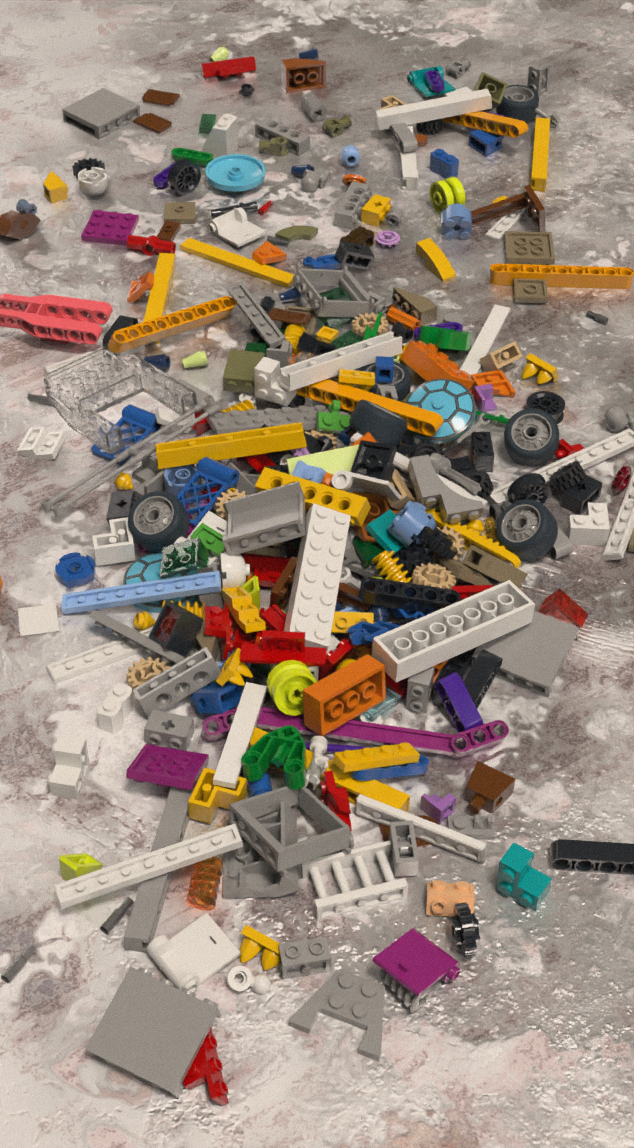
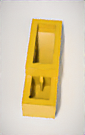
[416,238,456,282]

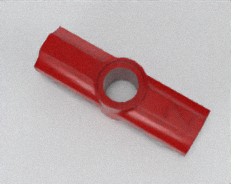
[126,235,176,256]

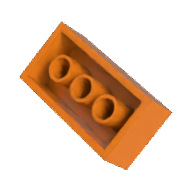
[401,341,474,391]
[302,654,386,736]

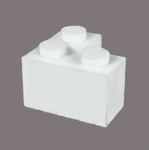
[254,357,296,406]
[567,502,610,546]
[92,517,135,566]
[47,733,90,800]

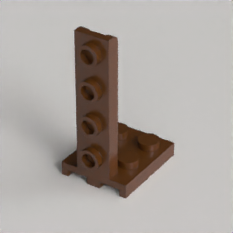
[471,185,546,232]
[270,556,371,612]

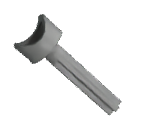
[430,453,482,494]

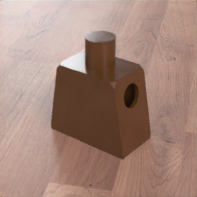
[465,761,515,815]

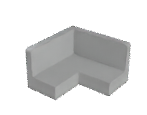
[266,340,293,368]
[132,455,171,498]

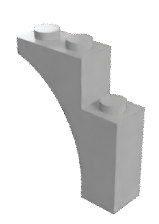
[408,455,484,523]

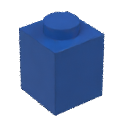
[375,356,394,383]

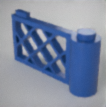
[91,404,161,466]
[176,457,240,528]

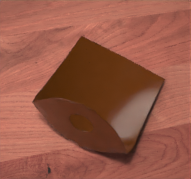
[0,210,41,240]

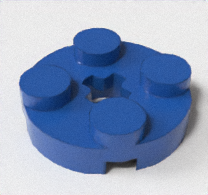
[55,552,95,588]

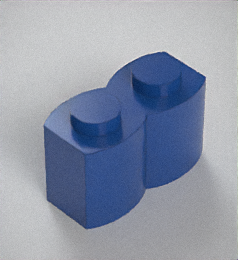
[429,149,459,179]

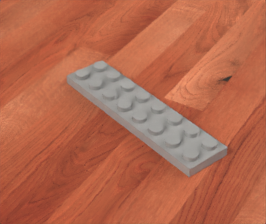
[206,405,351,435]

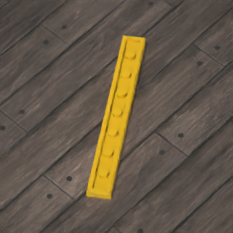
[180,238,295,288]

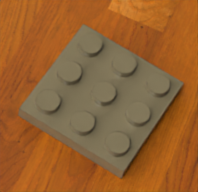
[504,231,555,265]

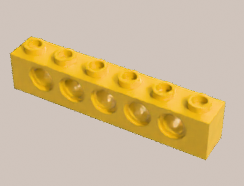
[255,467,371,527]

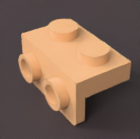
[426,880,475,917]

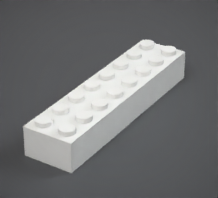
[284,503,350,650]
[371,580,535,682]

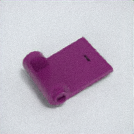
[372,928,461,997]

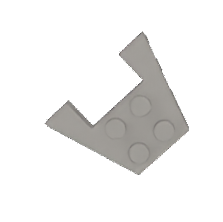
[289,969,385,1062]

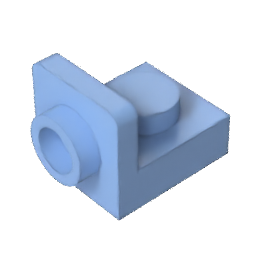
[292,460,326,484]

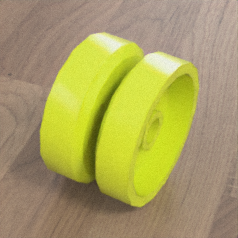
[429,177,466,215]
[266,660,317,716]

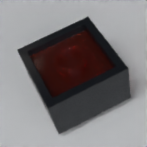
[148,600,204,657]

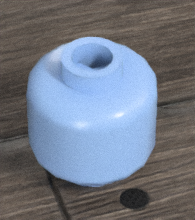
[340,145,360,167]

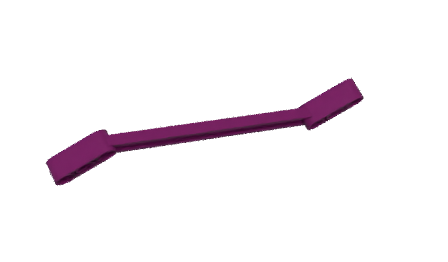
[201,707,509,759]

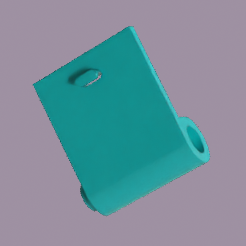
[407,66,456,97]

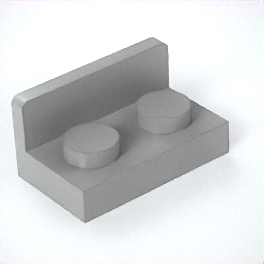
[527,63,550,96]
[279,937,331,979]

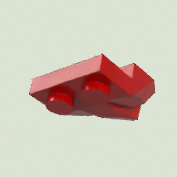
[319,770,352,831]

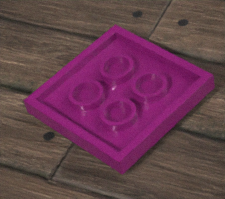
[81,210,139,246]
[126,744,209,790]

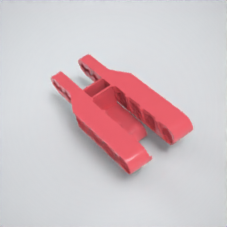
[0,294,113,345]

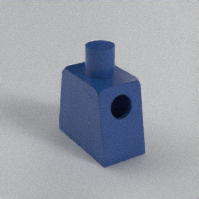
[468,130,505,157]
[191,682,243,714]

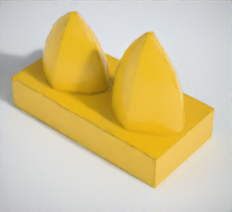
[522,353,559,384]
[338,369,375,392]
[216,648,253,686]
[240,925,281,970]

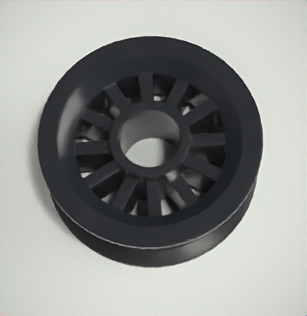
[167,159,201,195]
[526,391,565,424]
[507,473,552,506]

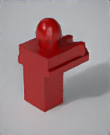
[555,439,585,459]

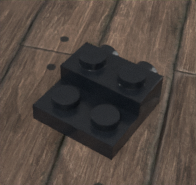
[351,440,397,482]

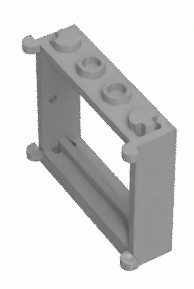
[293,264,375,317]
[229,786,351,877]

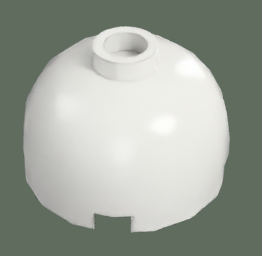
[78,167,108,196]
[220,552,250,588]

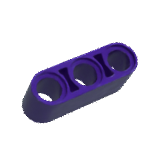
[435,672,483,733]

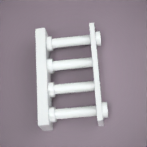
[301,841,408,921]

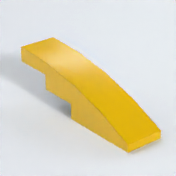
[221,586,266,633]

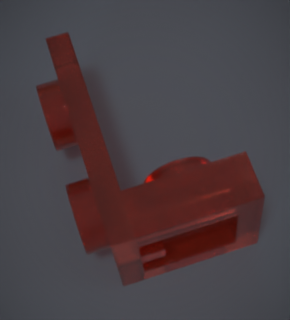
[538,588,588,628]

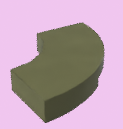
[275,225,318,243]

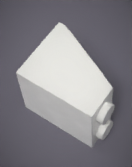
[201,114,238,159]

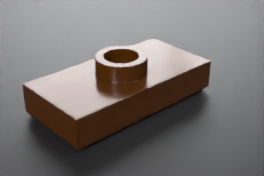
[157,221,181,242]

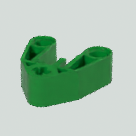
[419,325,473,350]
[241,725,307,790]

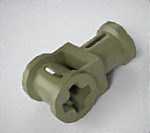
[322,115,352,137]
[259,137,288,157]

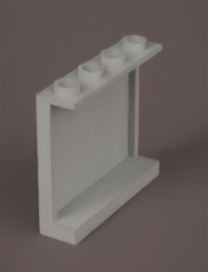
[62,88,140,140]
[222,481,306,556]
[472,610,579,697]
[85,967,222,1100]

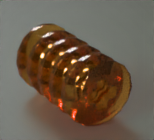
[187,857,223,911]

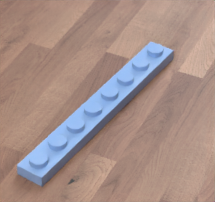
[61,571,221,614]

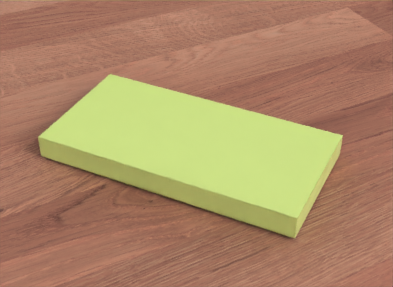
[286,444,359,488]

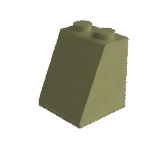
[472,72,508,112]
[223,349,265,394]

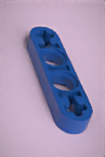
[351,755,429,781]

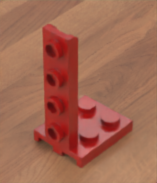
[259,604,356,682]

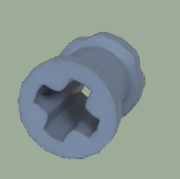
[16,199,37,215]

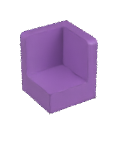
[473,384,497,412]
[420,793,456,824]

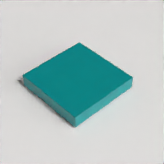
[365,509,417,556]

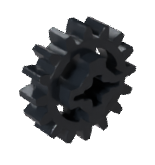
[72,158,105,179]
[419,526,459,560]
[391,544,435,573]
[450,902,480,957]

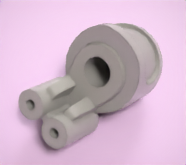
[301,170,329,192]
[605,406,634,432]

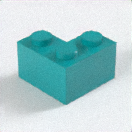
[495,842,552,911]

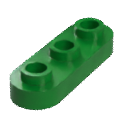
[171,148,214,167]

